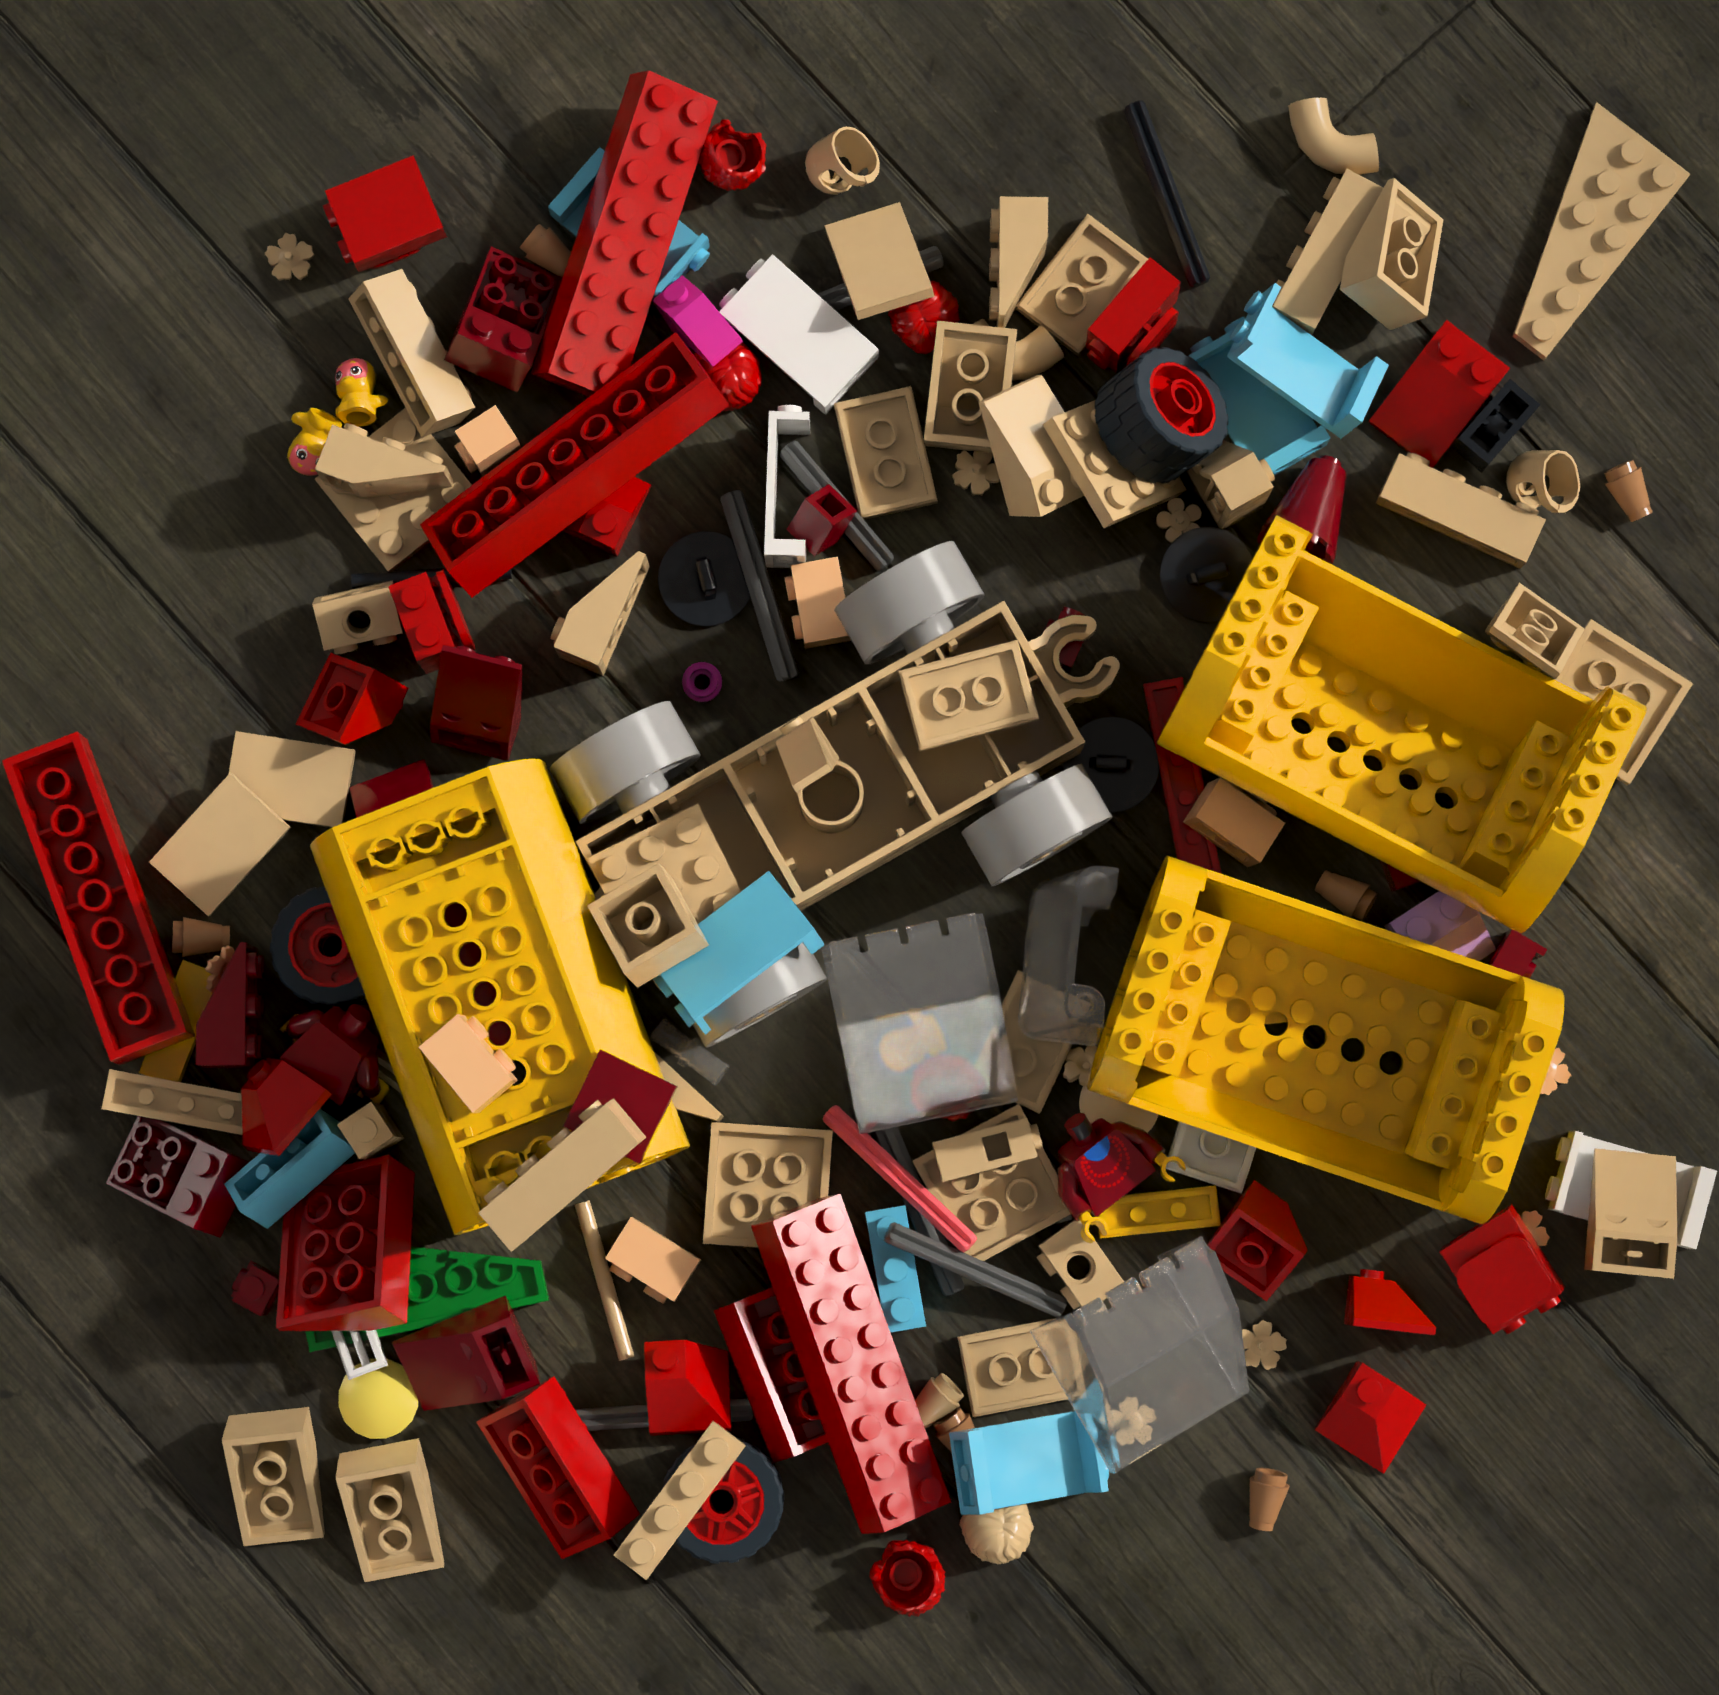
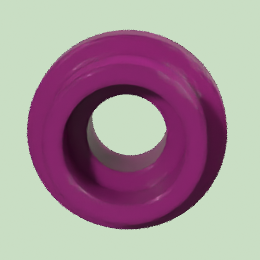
[682,662,722,702]

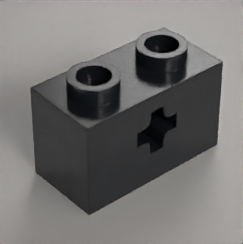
[1452,379,1541,473]

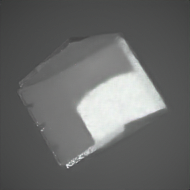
[821,912,1018,1134]
[1030,1236,1249,1474]

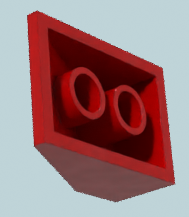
[1368,320,1510,468]

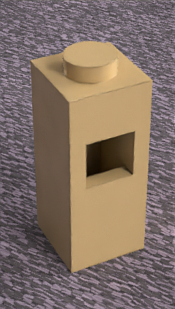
[337,1102,404,1160]
[932,1117,1043,1183]

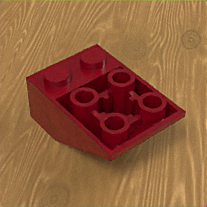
[444,246,562,392]
[430,645,522,761]
[196,942,265,1068]
[106,1116,250,1238]
[392,1295,540,1411]

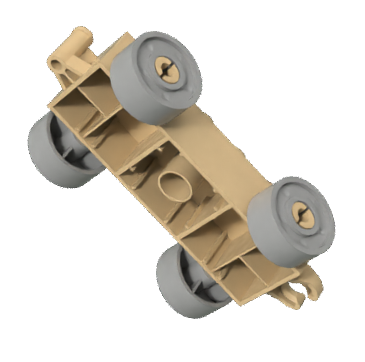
[549,541,1120,1048]

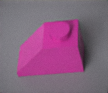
[652,275,743,367]

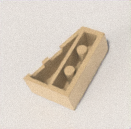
[1187,440,1275,530]

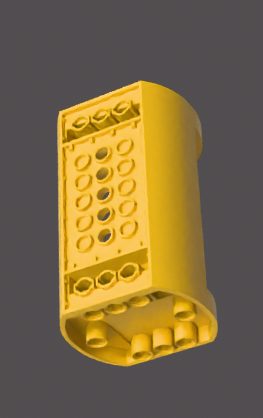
[1156,515,1647,933]
[310,759,690,1235]
[1087,856,1564,1224]

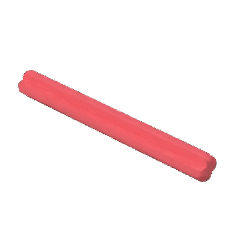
[822,1105,977,1253]

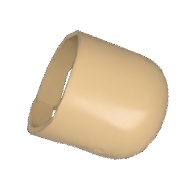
[805,126,880,195]
[1506,450,1580,513]

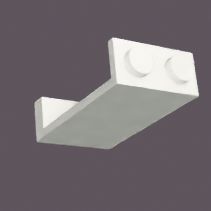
[719,254,879,415]
[764,405,810,568]
[1545,1131,1717,1249]

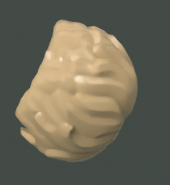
[959,1504,1034,1564]

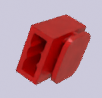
[322,155,447,272]
[1086,257,1181,373]
[388,569,475,674]
[1440,1204,1565,1334]

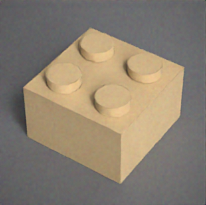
[587,863,709,988]

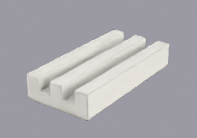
[331,1330,388,1380]

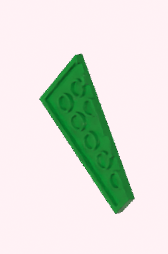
[305,1246,549,1352]

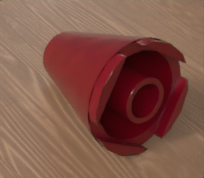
[1257,455,1346,564]

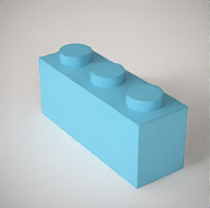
[224,1109,355,1229]
[865,1205,926,1333]

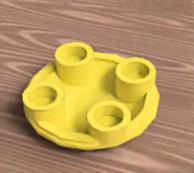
[339,1358,418,1439]

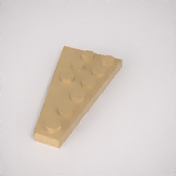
[1512,102,1690,361]

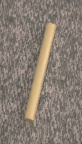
[574,1200,634,1361]

